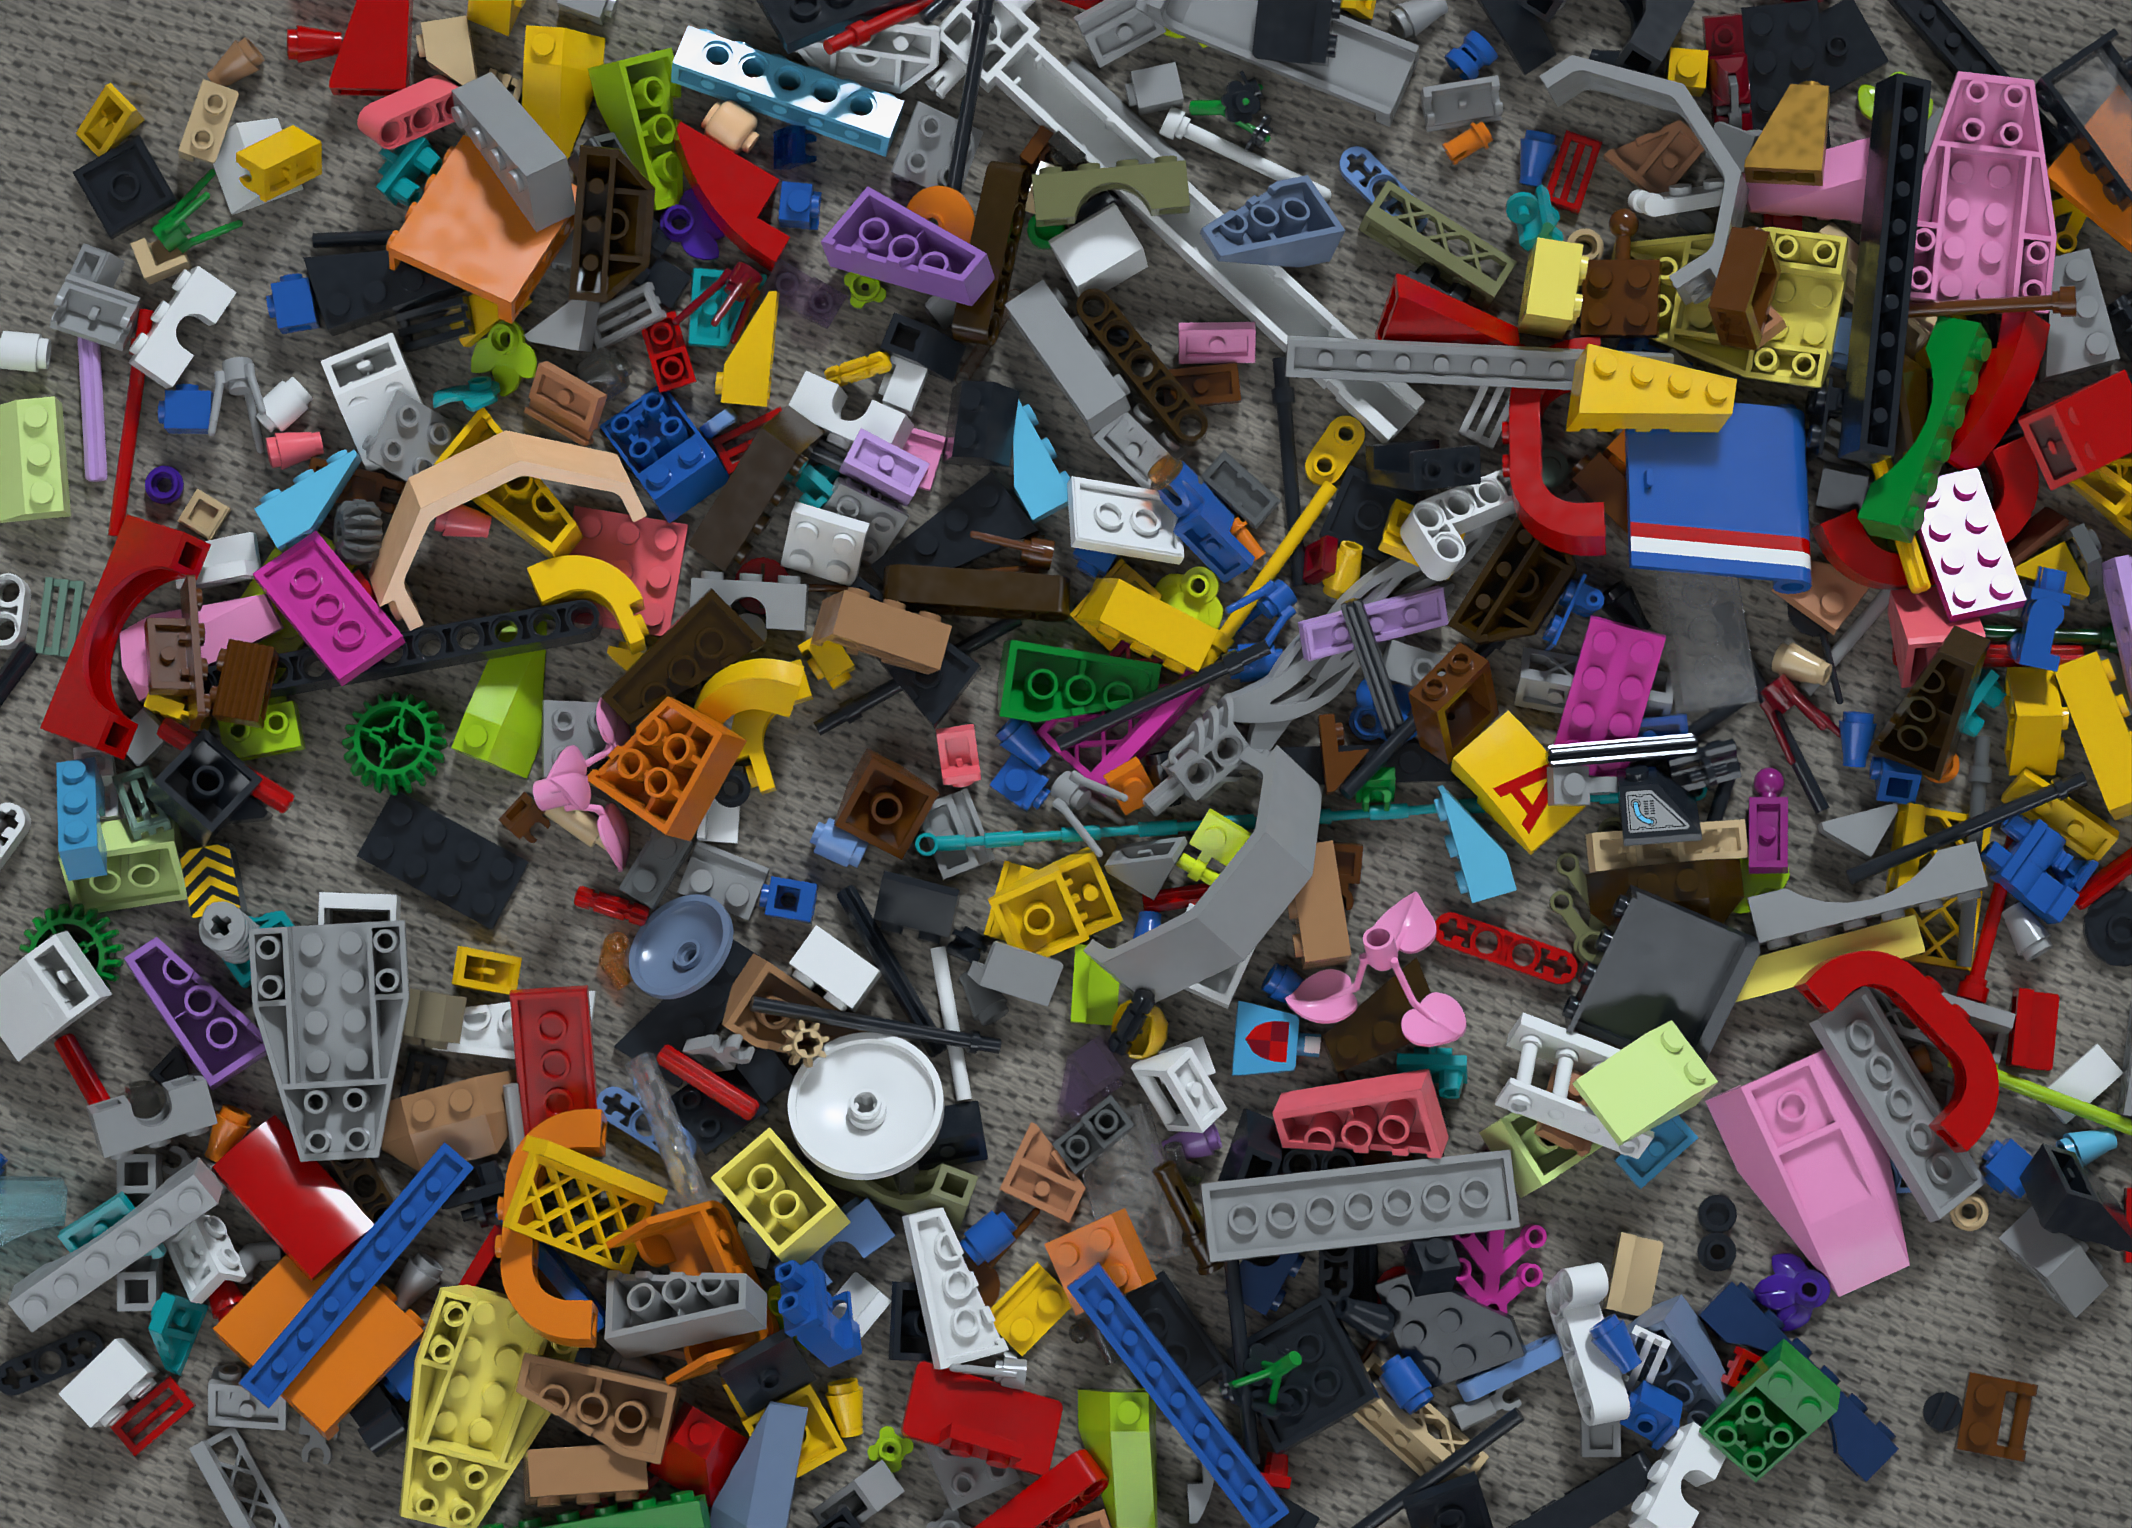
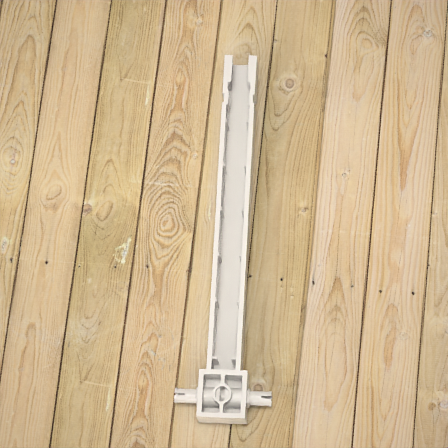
[925,0,1425,443]

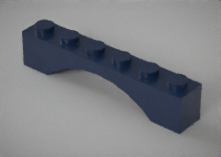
[1696,1282,1899,1482]

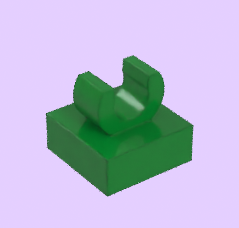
[1355,767,1396,812]

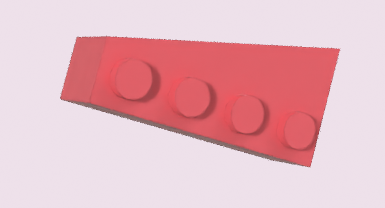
[1272,1069,1449,1159]

